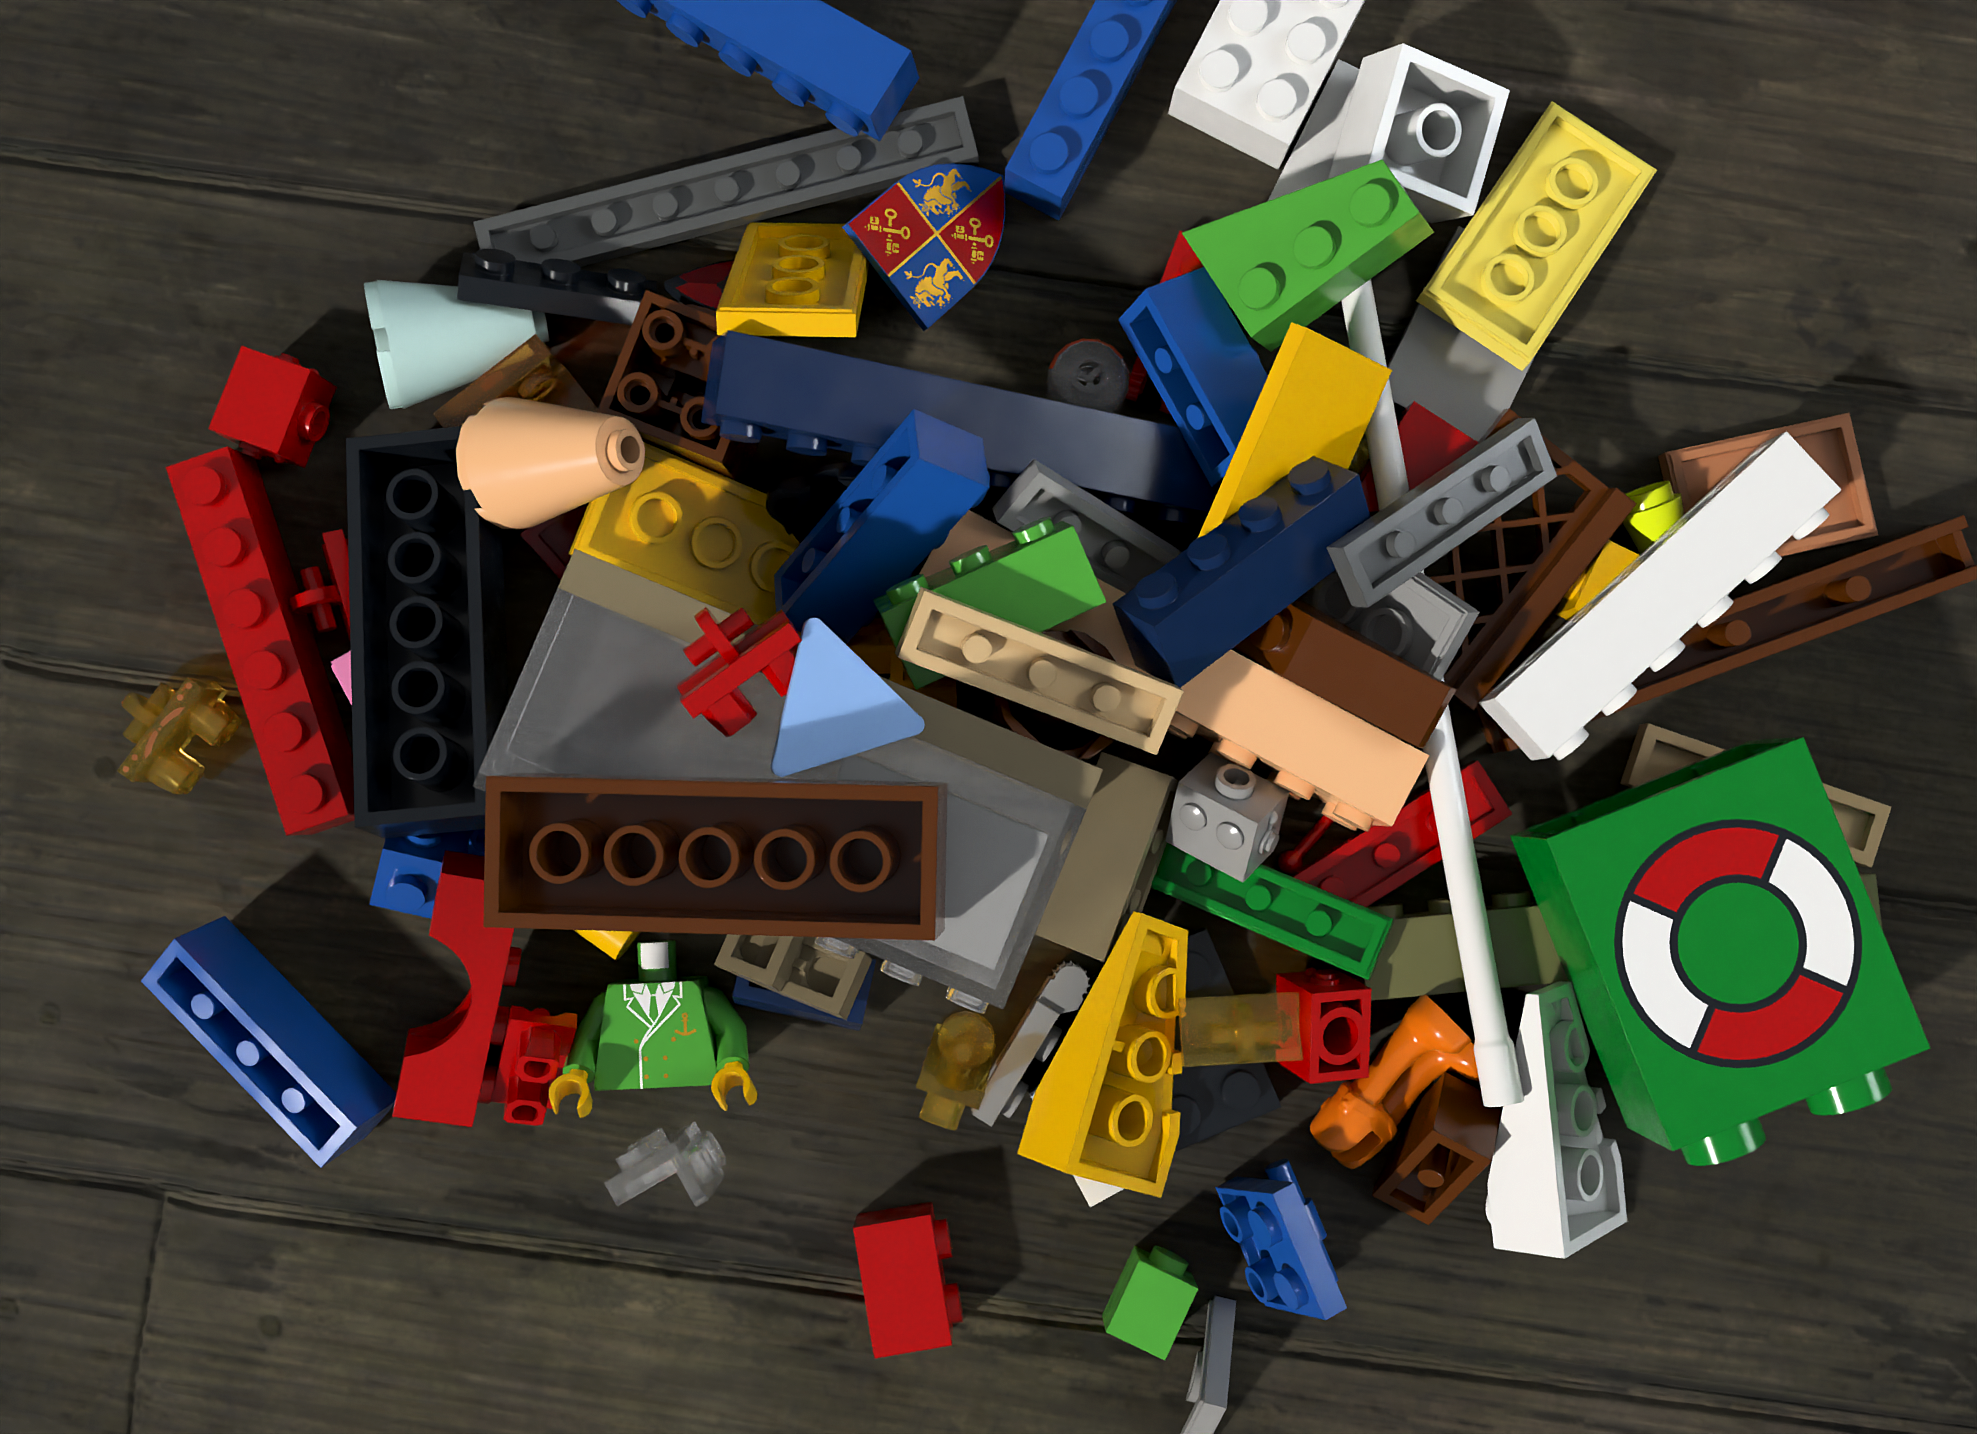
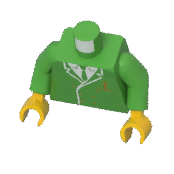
[549,940,758,1118]

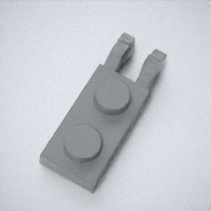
[971,960,1090,1127]

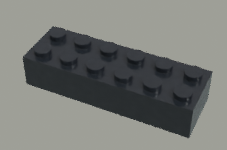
[346,426,512,839]

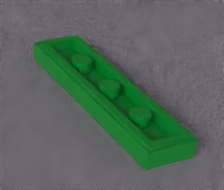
[1151,843,1395,981]

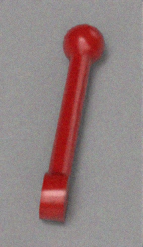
[1278,815,1334,875]

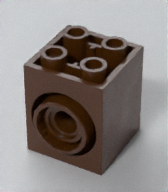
[597,290,772,484]

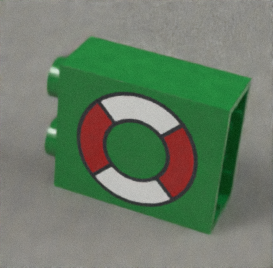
[1510,737,1931,1166]

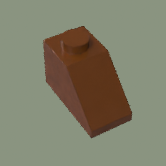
[1372,1072,1502,1225]

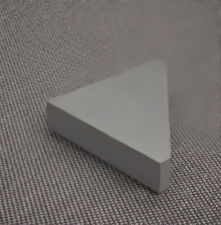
[1180,1296,1236,1434]

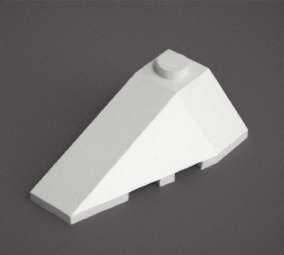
[1486,981,1627,1259]

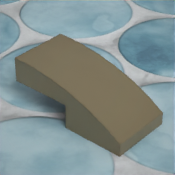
[714,934,872,1021]

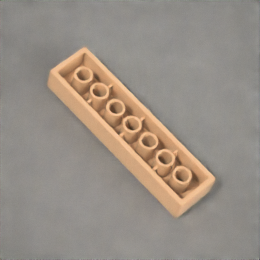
[919,510,1430,832]

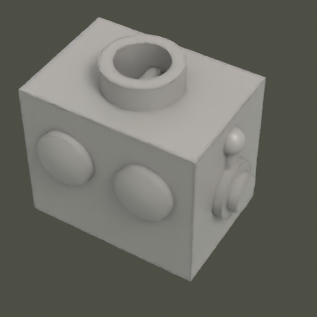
[1165,752,1290,882]

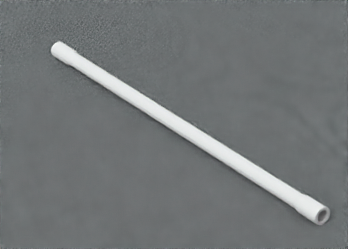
[1341,279,1524,1107]

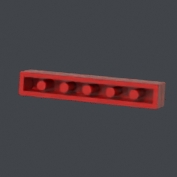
[166,446,354,836]

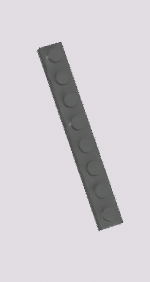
[473,96,979,267]

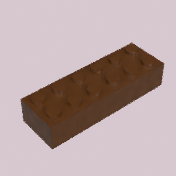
[483,772,948,941]

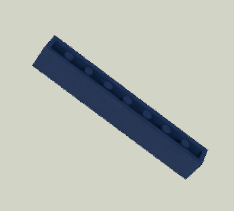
[701,330,1221,528]

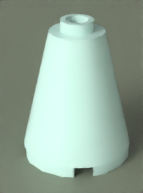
[364,280,549,409]

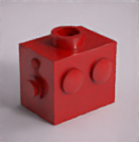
[208,345,337,468]
[1274,968,1372,1084]

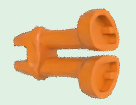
[1310,994,1479,1169]

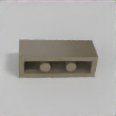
[1034,752,1179,962]

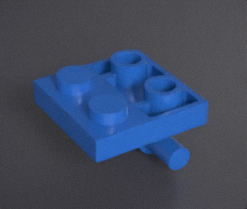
[1215,1159,1347,1320]

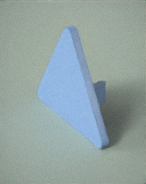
[770,618,925,777]

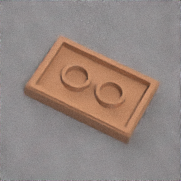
[1658,413,1878,557]

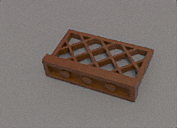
[1427,408,1636,710]

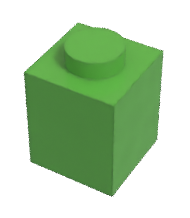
[1102,1246,1199,1360]

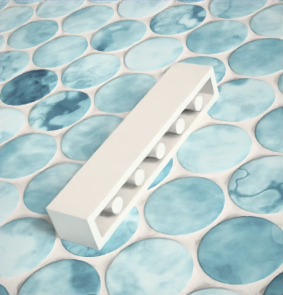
[1479,431,1841,760]

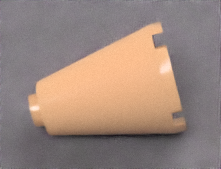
[456,397,645,529]

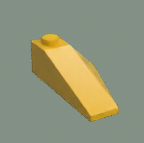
[1017,911,1188,1198]

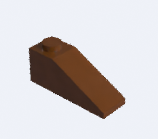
[1234,599,1456,748]

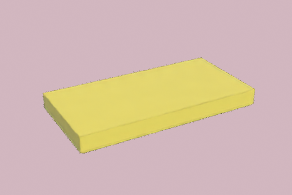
[1416,101,1657,371]

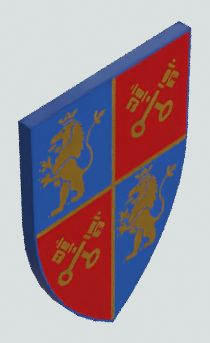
[842,163,1006,331]

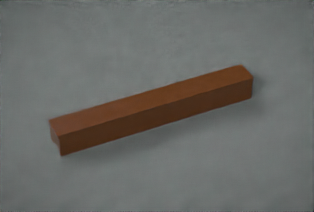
[1475,515,1977,754]

